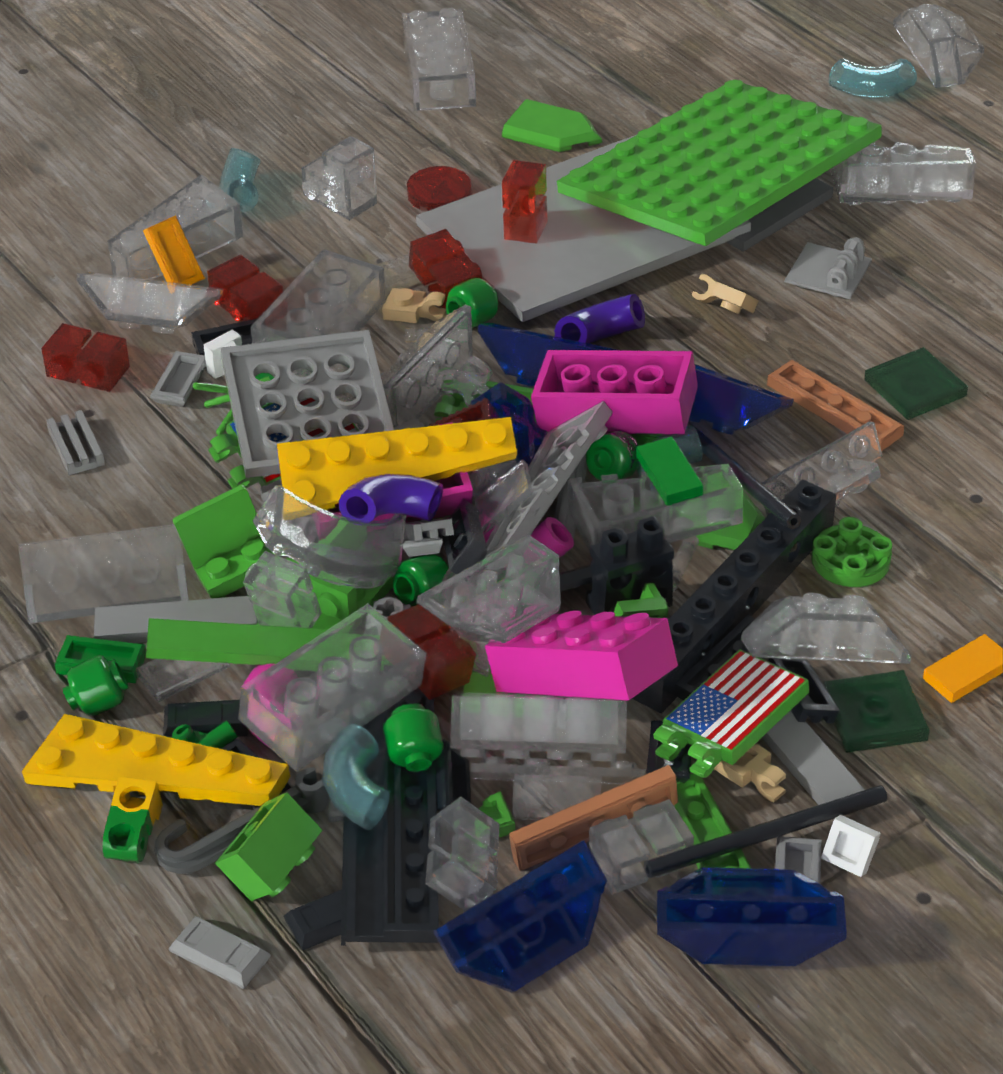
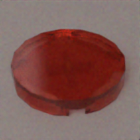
[407,166,472,211]

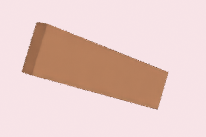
[767,360,904,453]
[509,765,678,871]

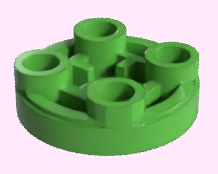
[812,517,892,587]

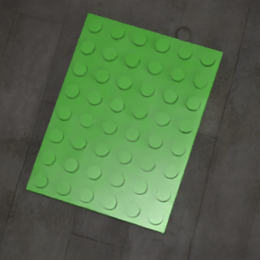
[557,80,882,246]

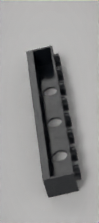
[632,479,837,714]

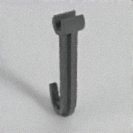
[154,767,329,874]

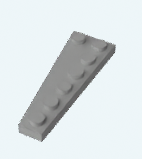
[481,401,613,571]

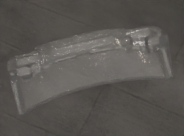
[253,485,406,589]

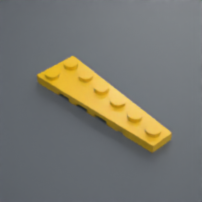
[277,417,517,520]
[22,714,291,806]

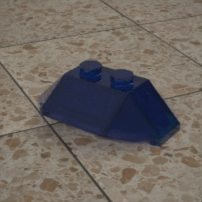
[478,322,623,386]
[689,364,794,435]
[433,840,607,993]
[657,867,847,966]

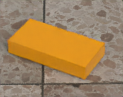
[143,215,205,293]
[923,634,1003,703]

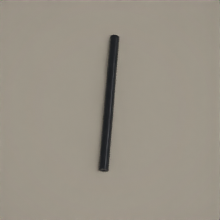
[686,427,801,529]
[644,785,887,879]

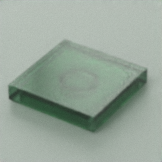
[864,347,968,420]
[823,670,930,753]

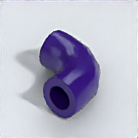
[554,294,645,350]
[339,474,443,526]

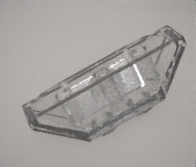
[893,4,985,88]
[77,272,223,334]
[417,534,561,643]
[741,593,912,664]

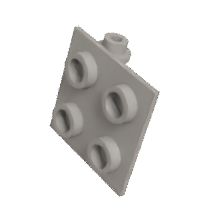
[784,237,872,299]

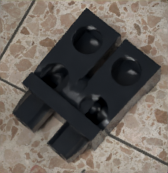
[586,516,674,615]

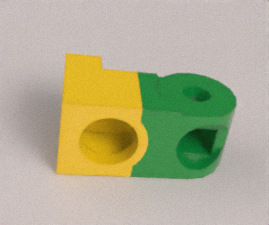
[102,777,163,862]

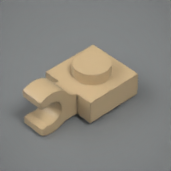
[692,274,759,314]
[382,288,447,324]
[714,743,786,803]

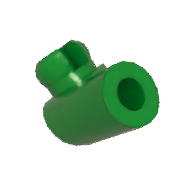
[172,720,238,749]

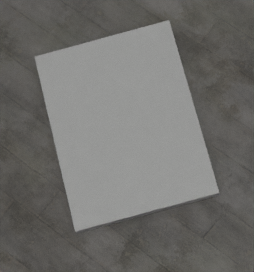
[416,135,751,322]

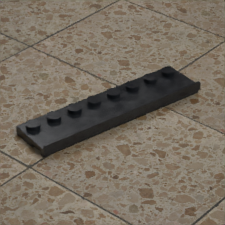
[341,667,439,946]

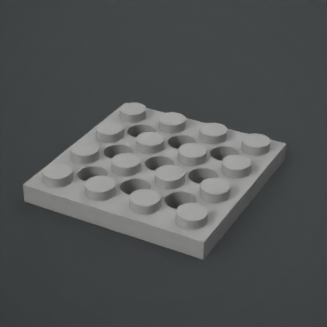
[221,330,394,478]

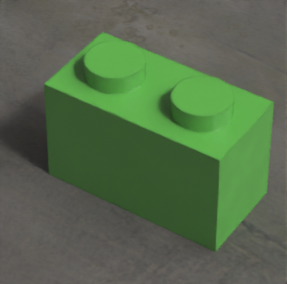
[215,792,323,901]

